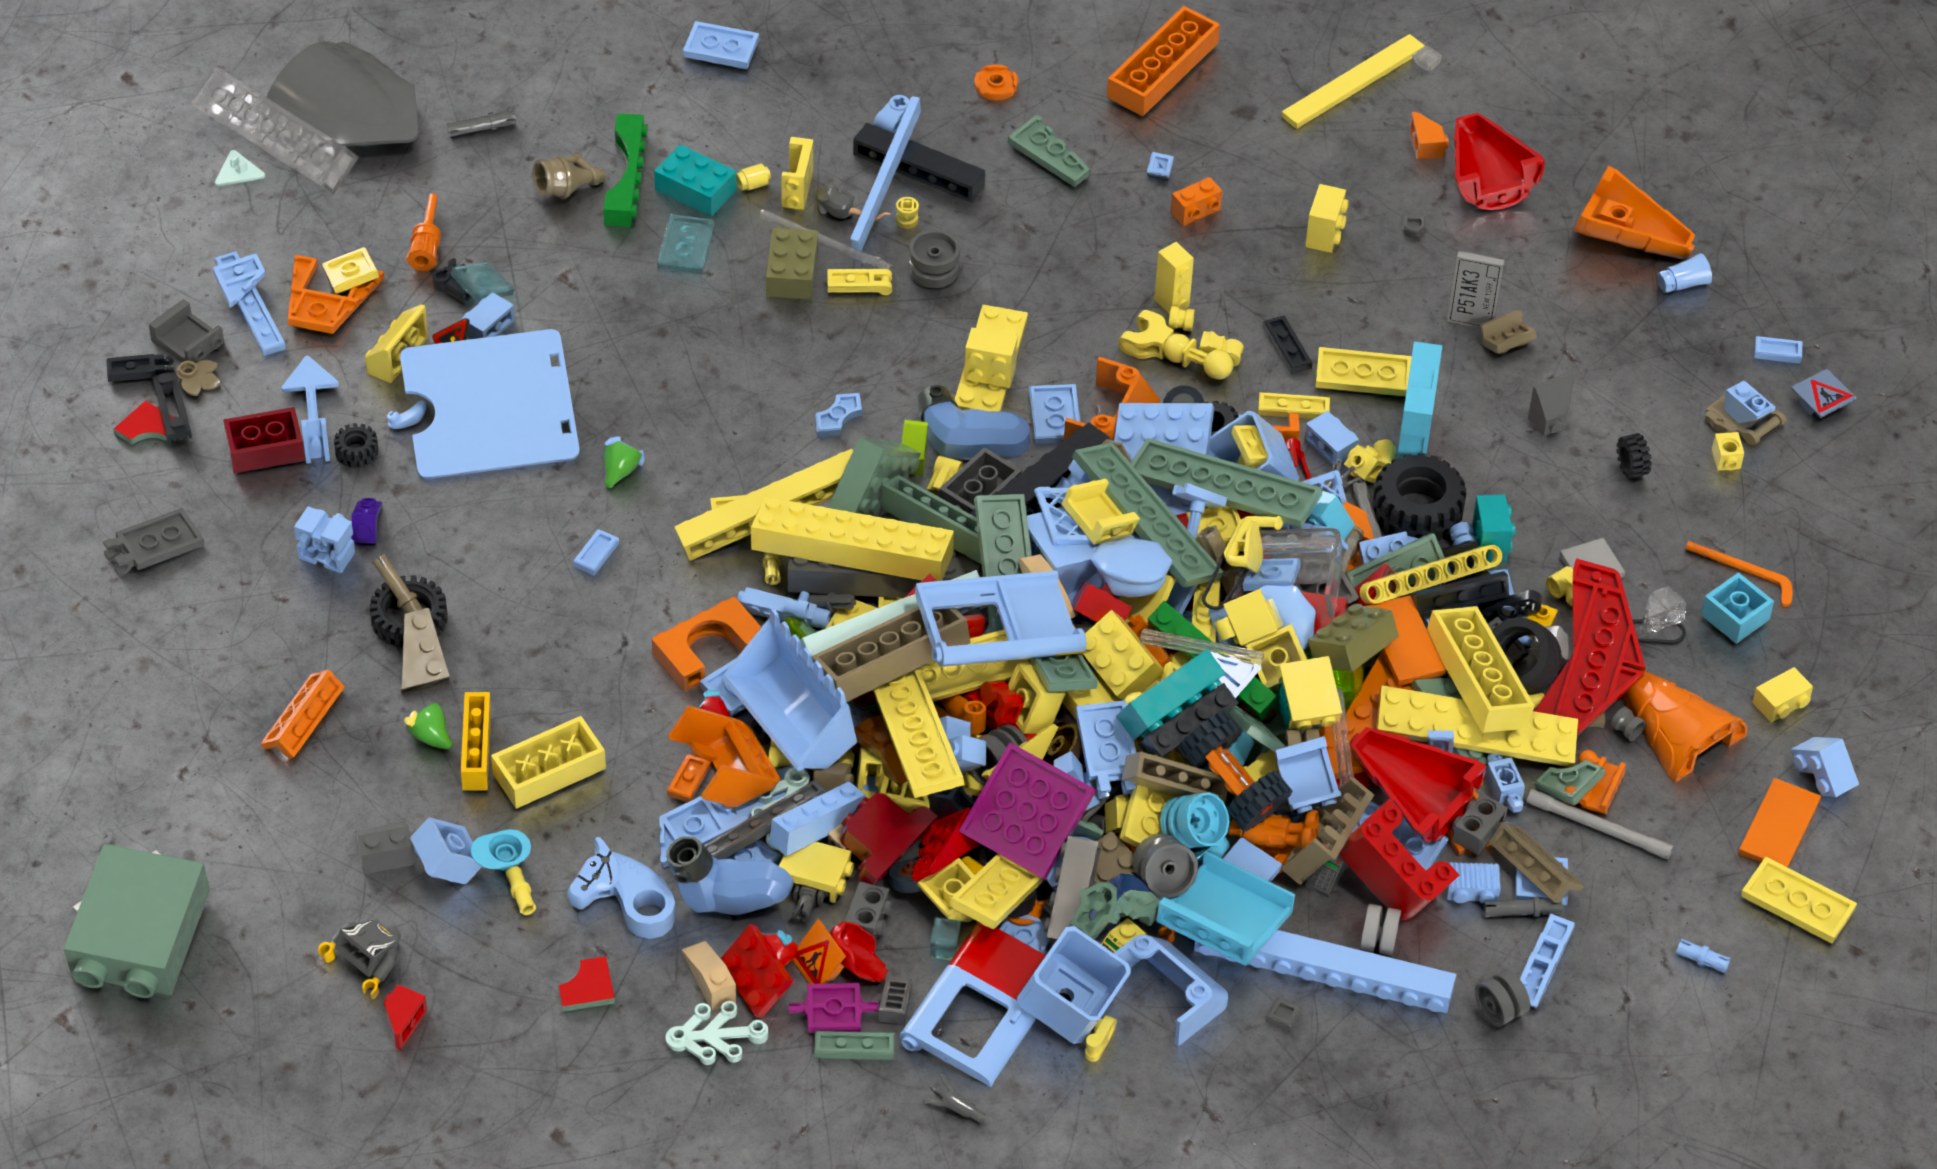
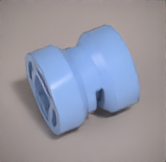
[1449,522,1478,548]

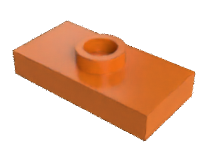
[667,754,711,803]

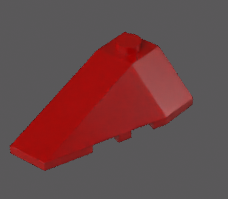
[912,807,980,881]

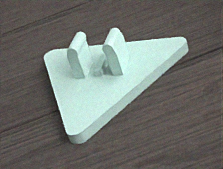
[215,150,265,187]

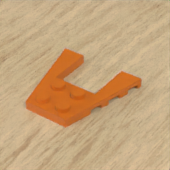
[288,255,384,334]

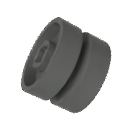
[1475,970,1530,1027]

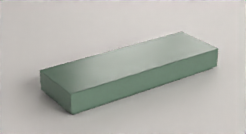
[814,1031,894,1060]

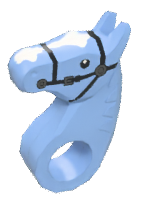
[567,837,676,939]

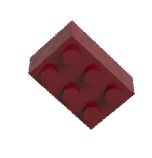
[223,407,305,473]

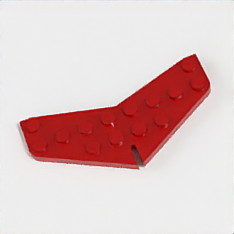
[1533,558,1646,736]

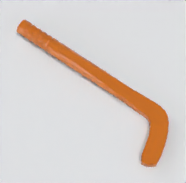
[1685,541,1793,607]

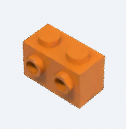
[1170,177,1222,226]

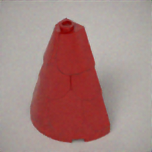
[1454,112,1545,210]
[1350,727,1486,843]

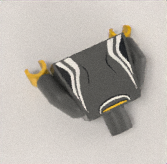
[318,920,401,999]

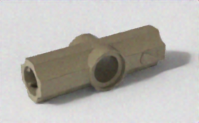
[1197,525,1245,598]

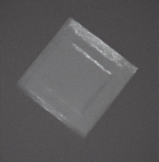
[1412,45,1444,72]

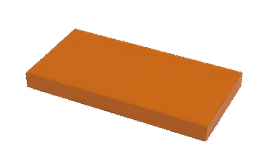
[1367,596,1446,686]
[1738,778,1821,868]

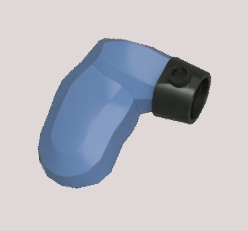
[916,385,1030,462]
[666,836,794,915]

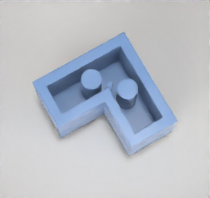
[939,716,986,773]
[1791,737,1859,797]

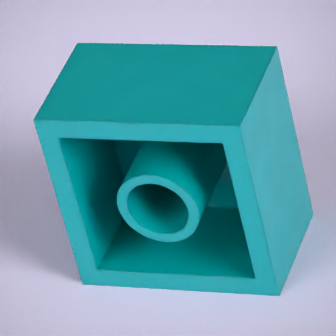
[1472,494,1515,563]

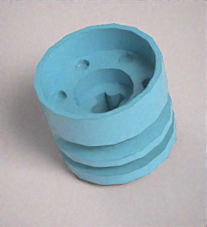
[1160,792,1229,848]

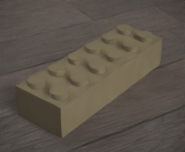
[812,606,971,702]

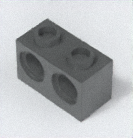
[1452,793,1508,855]
[845,882,892,940]

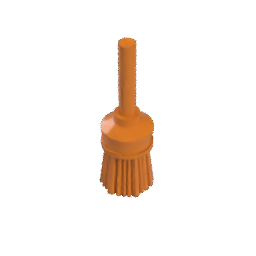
[406,193,441,272]

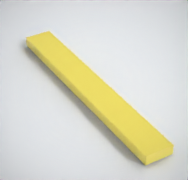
[1281,34,1425,129]

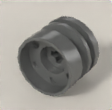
[970,724,1028,787]

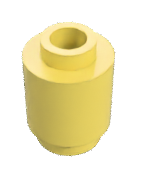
[736,163,771,191]

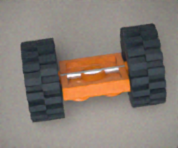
[1177,710,1293,832]

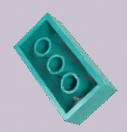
[1116,649,1226,740]

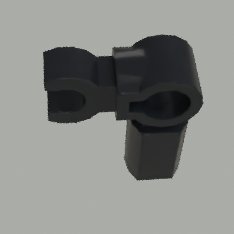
[432,258,473,303]

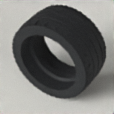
[1492,617,1562,695]

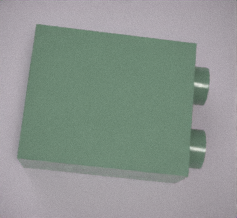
[63,844,210,998]

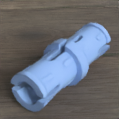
[1676,938,1731,973]

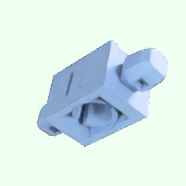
[1485,753,1525,813]

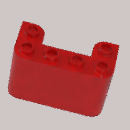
[1340,799,1460,921]

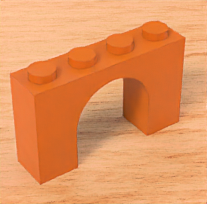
[651,596,761,692]

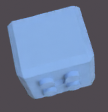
[1208,411,1299,481]
[1017,926,1131,1044]

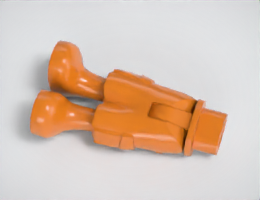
[1229,810,1319,849]

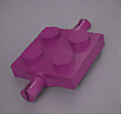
[789,983,879,1033]

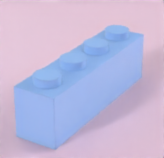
[770,781,866,856]

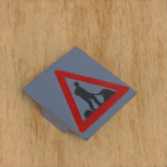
[1791,369,1857,418]

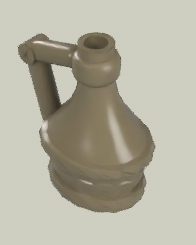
[532,153,606,199]

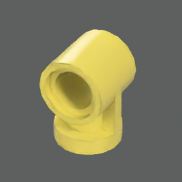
[1546,566,1573,607]

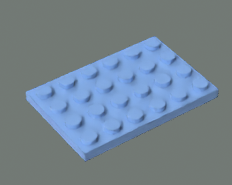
[1114,403,1214,515]

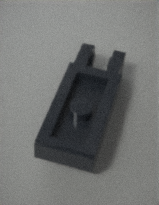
[106,354,175,382]

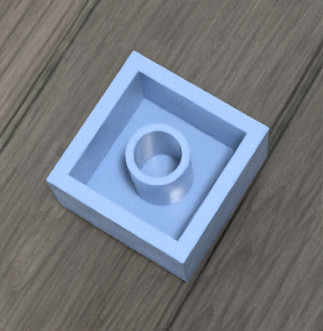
[410,817,482,885]

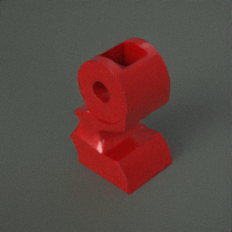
[980,681,1024,724]

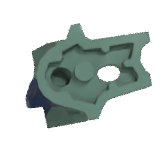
[1070,873,1160,940]

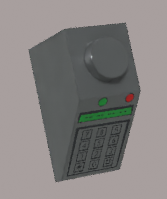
[1306,841,1349,897]

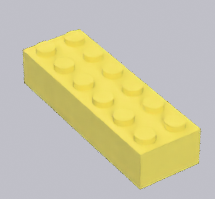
[1427,607,1535,733]

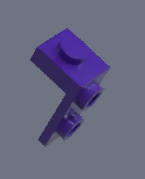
[351,498,382,544]

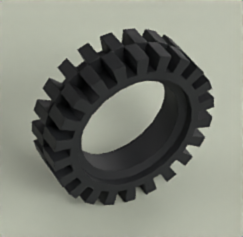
[370,575,448,648]

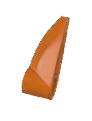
[940,695,986,734]

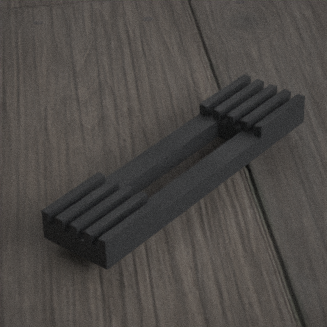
[152,372,192,442]

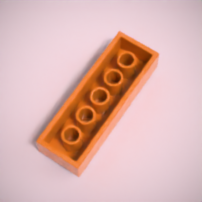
[1107,6,1220,116]

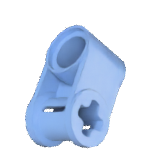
[873,95,909,134]

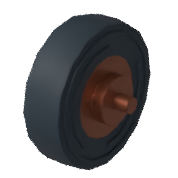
[889,859,924,893]

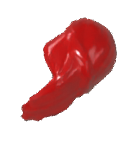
[830,922,888,982]

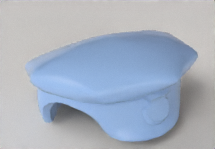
[1090,539,1172,597]
[1245,585,1316,650]

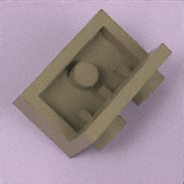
[1480,310,1537,354]

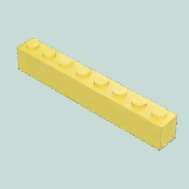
[674,449,853,561]

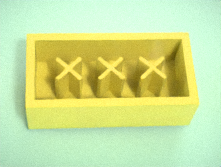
[491,716,606,809]

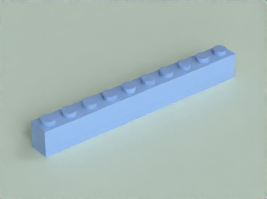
[1194,930,1456,1014]

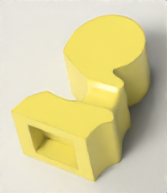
[1199,331,1244,367]

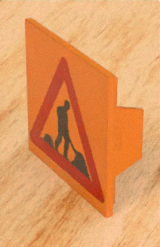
[792,919,846,984]

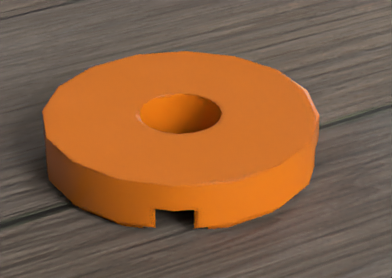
[974,64,1018,101]

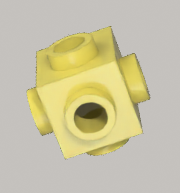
[1344,445,1387,483]

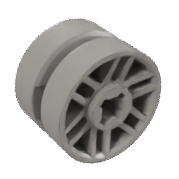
[1360,904,1401,956]

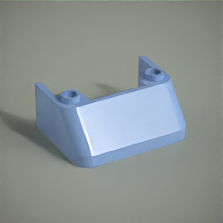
[1114,935,1228,1047]

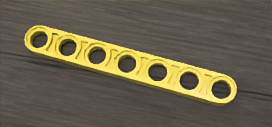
[1360,545,1502,604]

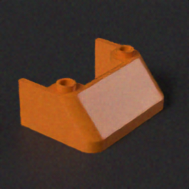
[1064,357,1160,441]
[668,705,780,808]

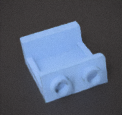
[1273,736,1342,814]

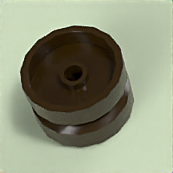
[1043,723,1087,773]

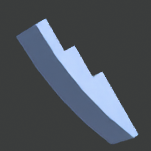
[1520,914,1575,1008]

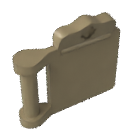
[1704,394,1787,446]

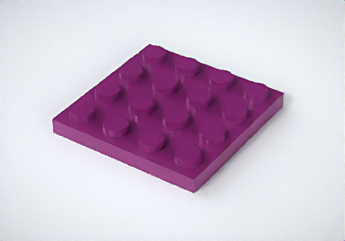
[959,742,1097,880]

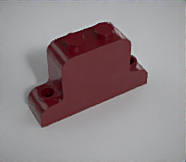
[839,793,937,885]

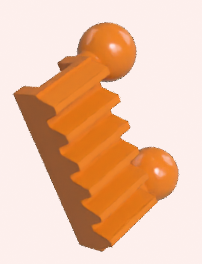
[1563,750,1626,815]

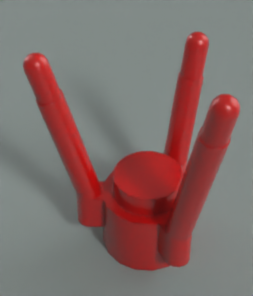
[1284,438,1312,480]

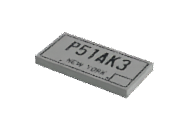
[1447,251,1505,327]

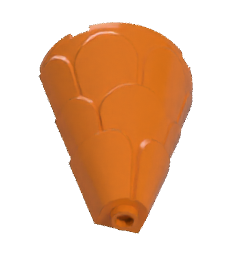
[1573,165,1695,259]
[1623,668,1748,783]

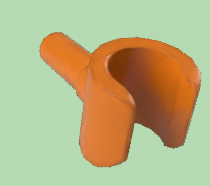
[1159,926,1175,944]

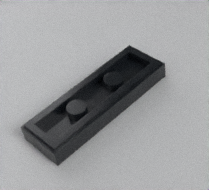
[1263,315,1313,375]

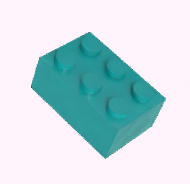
[654,144,737,217]

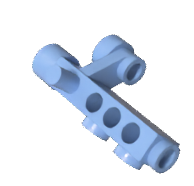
[737,587,831,629]

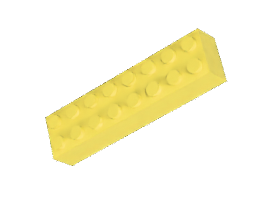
[751,497,954,581]

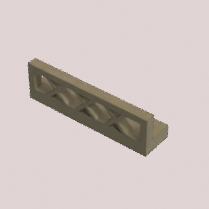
[1489,822,1585,903]

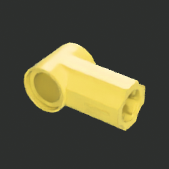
[927,455,963,497]

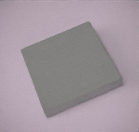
[1559,538,1625,578]

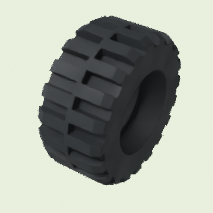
[1372,453,1466,541]

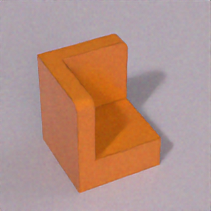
[1273,413,1300,440]

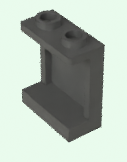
[149,299,224,363]

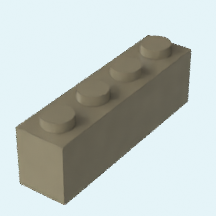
[1122,752,1227,802]

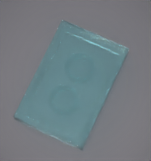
[657,214,715,274]

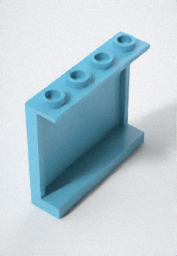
[1156,852,1295,966]

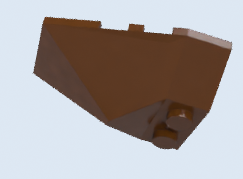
[849,703,954,786]

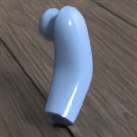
[387,400,429,429]

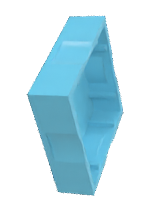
[1397,341,1442,459]

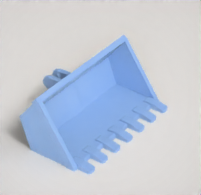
[722,608,857,770]

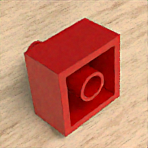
[1071,582,1132,623]

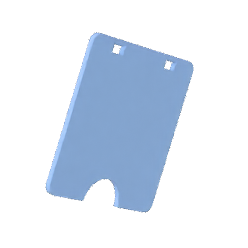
[400,329,579,479]

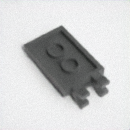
[103,508,204,576]

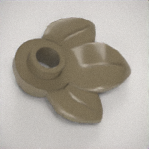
[176,360,220,396]

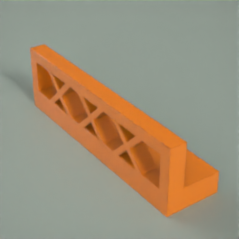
[260,670,345,759]

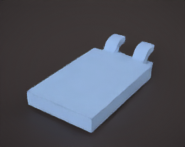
[1075,700,1136,799]

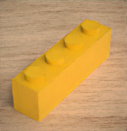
[461,692,491,791]

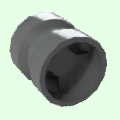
[1611,707,1646,741]

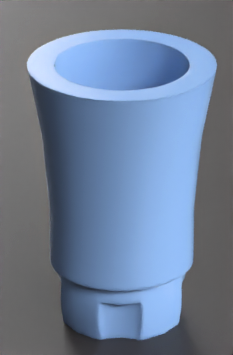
[1657,253,1712,293]

